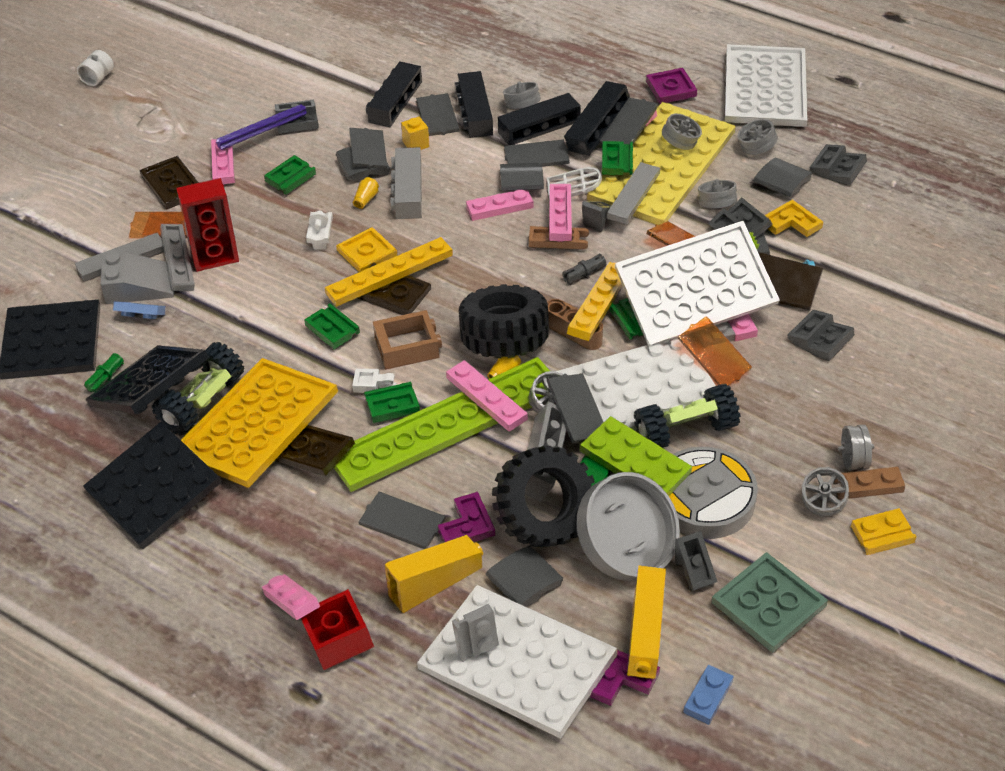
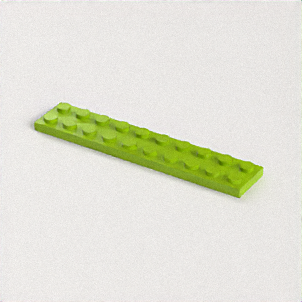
[334,357,550,492]

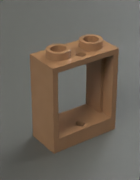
[373,310,442,370]

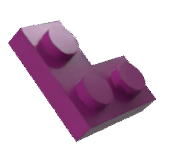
[438,491,496,543]
[589,650,660,706]

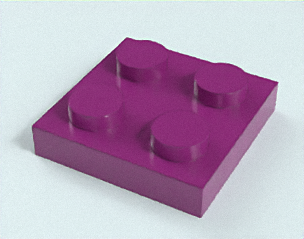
[646,68,698,104]

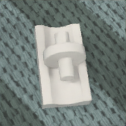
[306,210,333,250]

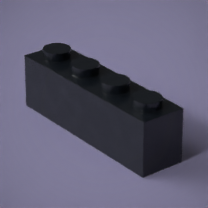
[366,61,422,128]
[454,71,493,138]
[564,81,630,156]
[498,93,581,145]

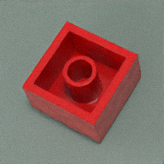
[301,589,374,670]

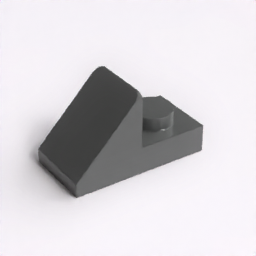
[582,201,612,232]
[675,531,718,590]

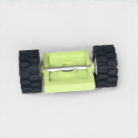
[151,342,245,435]
[634,384,741,448]

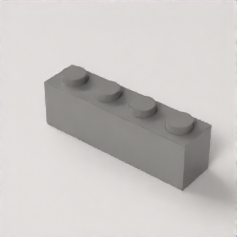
[391,147,422,219]
[525,401,566,502]

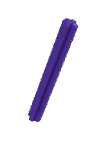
[216,104,307,150]

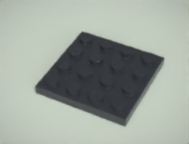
[0,299,101,380]
[85,345,209,414]
[83,422,222,549]

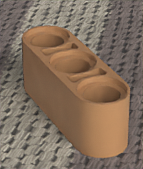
[547,299,603,350]

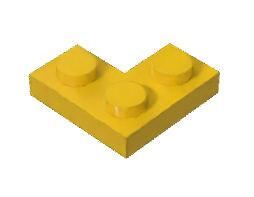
[765,199,823,237]

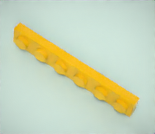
[324,237,453,307]
[567,262,622,341]

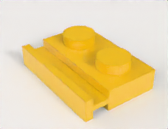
[851,508,917,555]

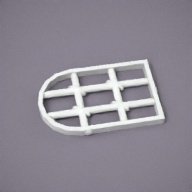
[547,167,602,201]

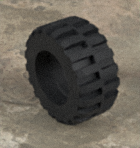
[458,284,549,358]
[492,446,595,547]

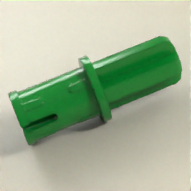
[84,353,124,392]

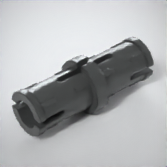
[562,253,607,284]

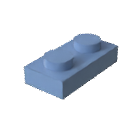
[113,301,166,319]
[683,665,734,725]

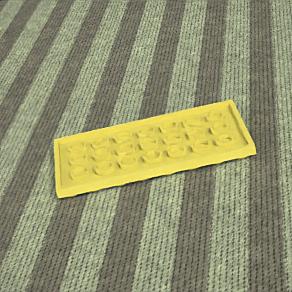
[587,102,736,227]

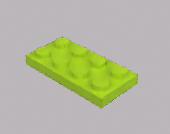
[580,416,692,496]

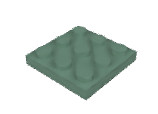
[711,552,828,653]

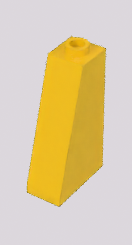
[385,535,483,613]
[627,565,666,679]

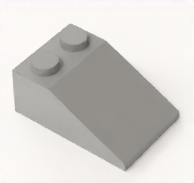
[101,252,174,304]

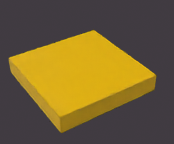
[336,227,398,272]

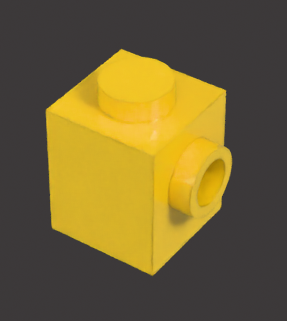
[401,116,429,150]

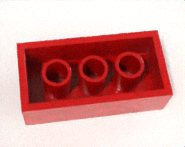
[176,178,239,272]

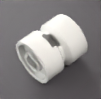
[77,50,114,86]

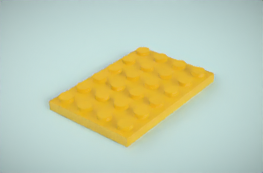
[181,358,338,488]

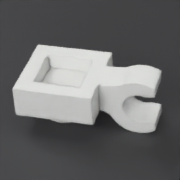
[352,369,396,393]

